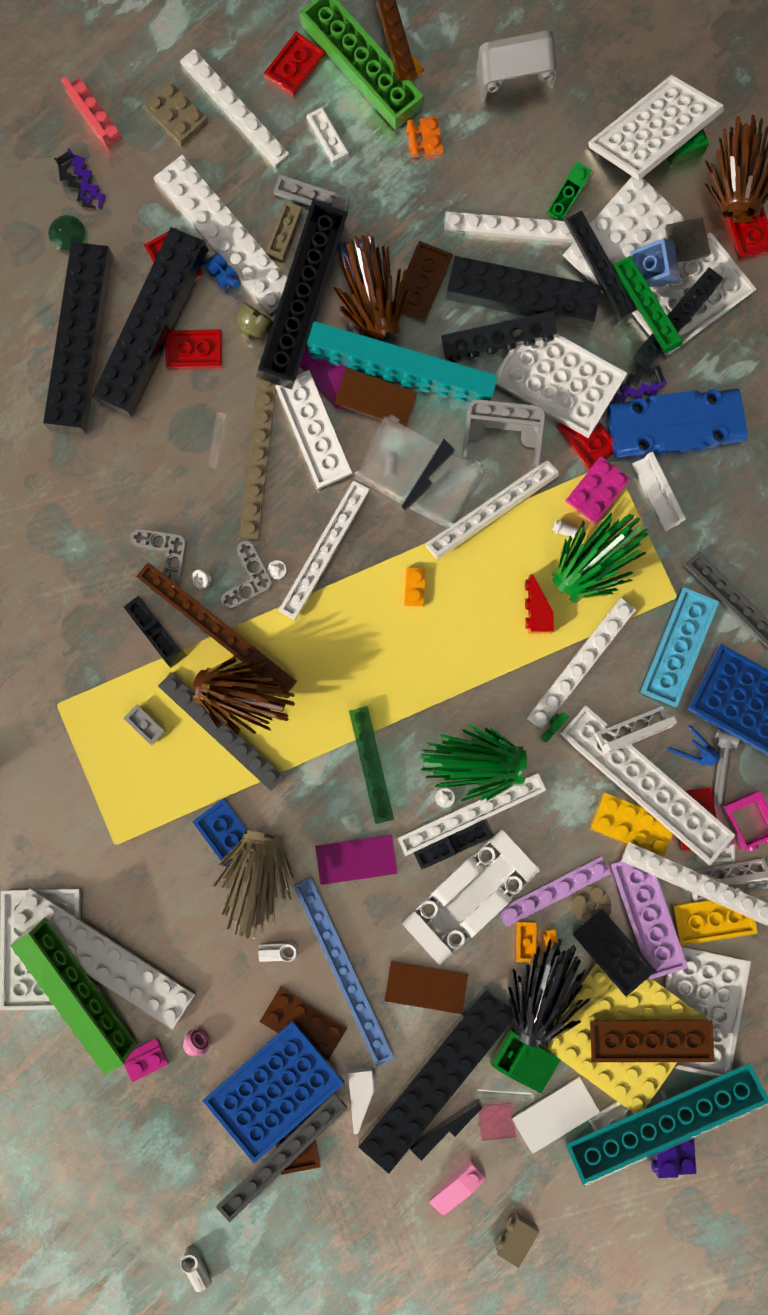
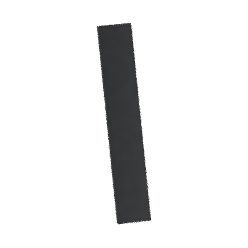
[564,210,637,320]

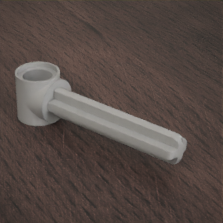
[713,729,739,806]

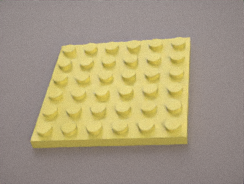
[542,963,707,1114]

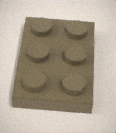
[142,81,208,146]

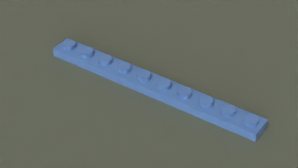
[293,877,394,1067]

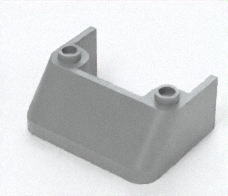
[476,31,557,102]
[461,399,545,467]

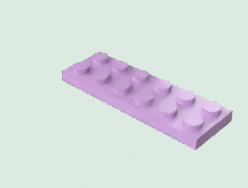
[610,861,688,980]

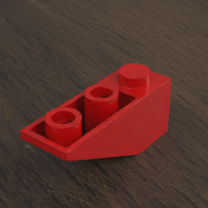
[525,574,554,634]

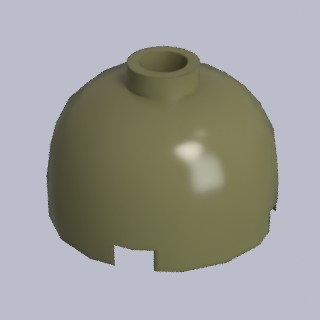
[236,302,273,338]

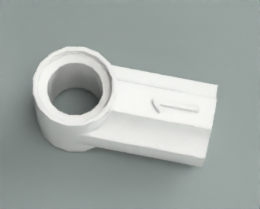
[258,941,299,962]
[180,1246,212,1292]

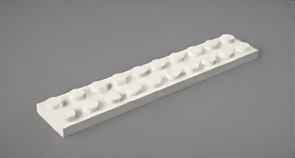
[154,155,287,317]
[560,705,735,865]
[7,888,195,1029]

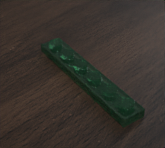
[349,706,394,824]

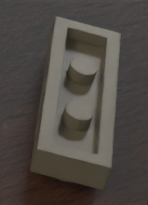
[265,201,302,260]

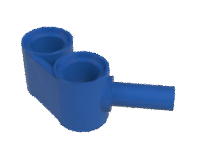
[203,252,240,291]

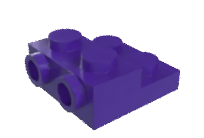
[651,1139,697,1178]

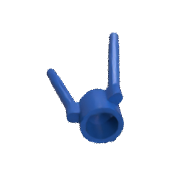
[668,725,720,766]

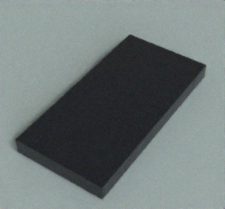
[572,909,656,997]

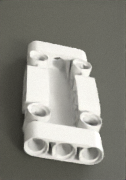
[402,829,540,965]

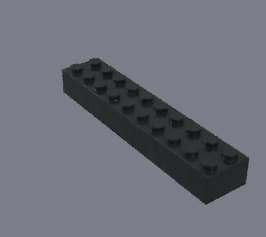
[256,199,348,390]
[92,227,209,416]
[43,242,113,434]
[358,986,514,1174]

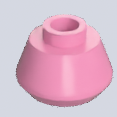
[183,1029,209,1056]

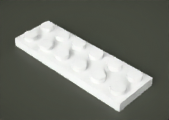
[275,370,353,489]

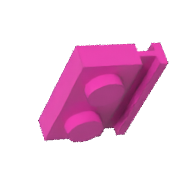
[124,1037,169,1082]

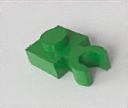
[540,712,569,742]

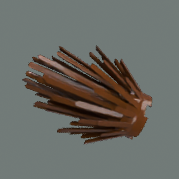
[704,115,768,223]
[332,233,409,339]
[193,656,295,736]

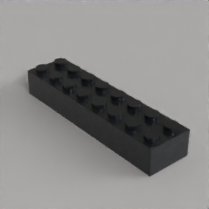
[446,256,602,330]

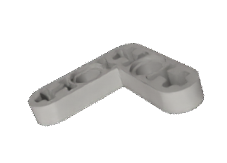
[131,529,186,586]
[220,541,272,610]

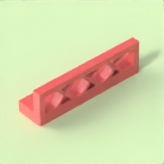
[61,76,122,148]

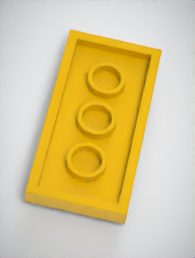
[590,793,673,857]
[672,894,758,945]

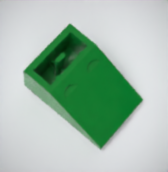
[490,1027,561,1093]

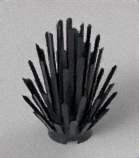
[508,939,591,1049]

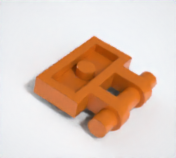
[406,116,443,158]

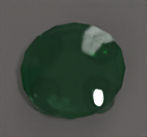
[48,215,85,251]

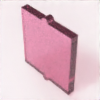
[478,1103,516,1141]

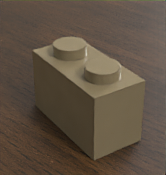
[496,1213,539,1268]

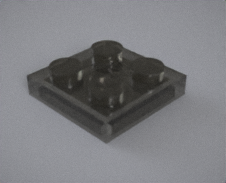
[665,217,711,262]

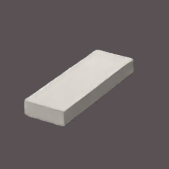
[306,107,349,164]

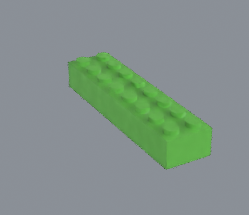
[300,0,424,130]
[10,917,137,1075]

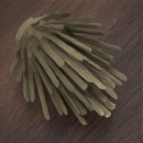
[212,830,294,939]

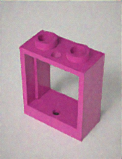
[721,791,768,851]

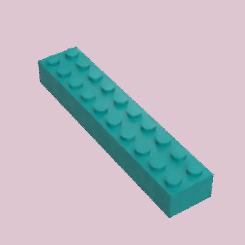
[307,321,498,403]
[566,1063,768,1187]

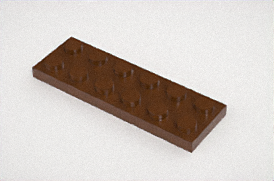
[590,1019,714,1062]

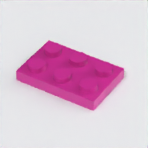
[565,456,630,524]

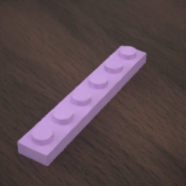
[499,856,611,927]

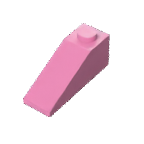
[429,1157,486,1216]

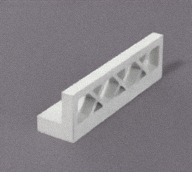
[631,452,686,532]
[594,706,678,755]
[691,858,768,902]

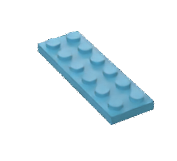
[640,587,719,708]

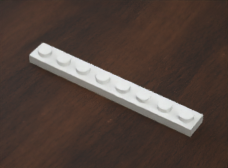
[180,49,290,168]
[444,212,590,243]
[425,460,559,560]
[278,481,370,621]
[526,598,636,731]
[397,773,546,856]
[621,842,768,926]

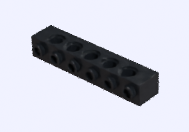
[633,267,724,370]
[441,311,558,362]

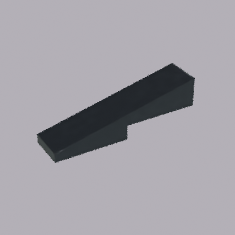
[401,439,456,510]
[124,595,186,668]
[413,819,494,870]
[410,1099,483,1161]

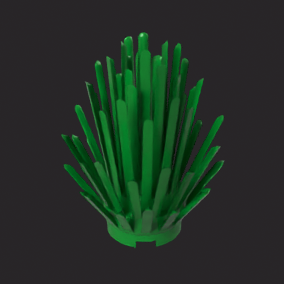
[551,512,648,603]
[420,723,527,802]

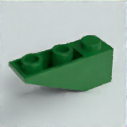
[546,161,595,221]

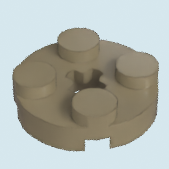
[571,885,611,923]

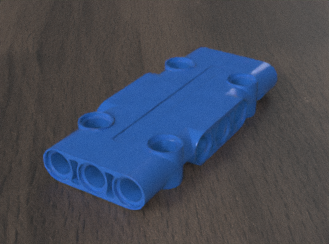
[607,388,748,458]

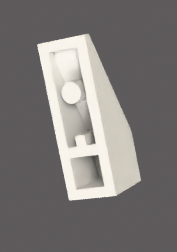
[348,1066,377,1135]

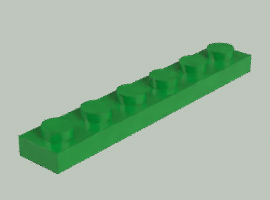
[613,256,683,353]

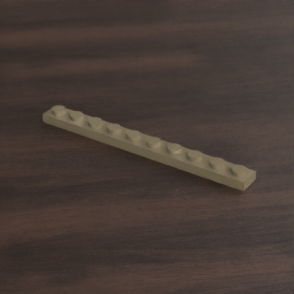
[239,354,276,540]

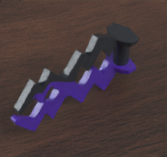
[54,148,105,210]
[610,365,668,404]

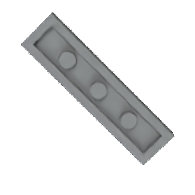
[273,175,350,211]

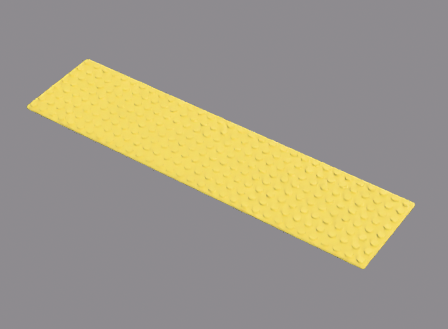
[57,462,677,845]

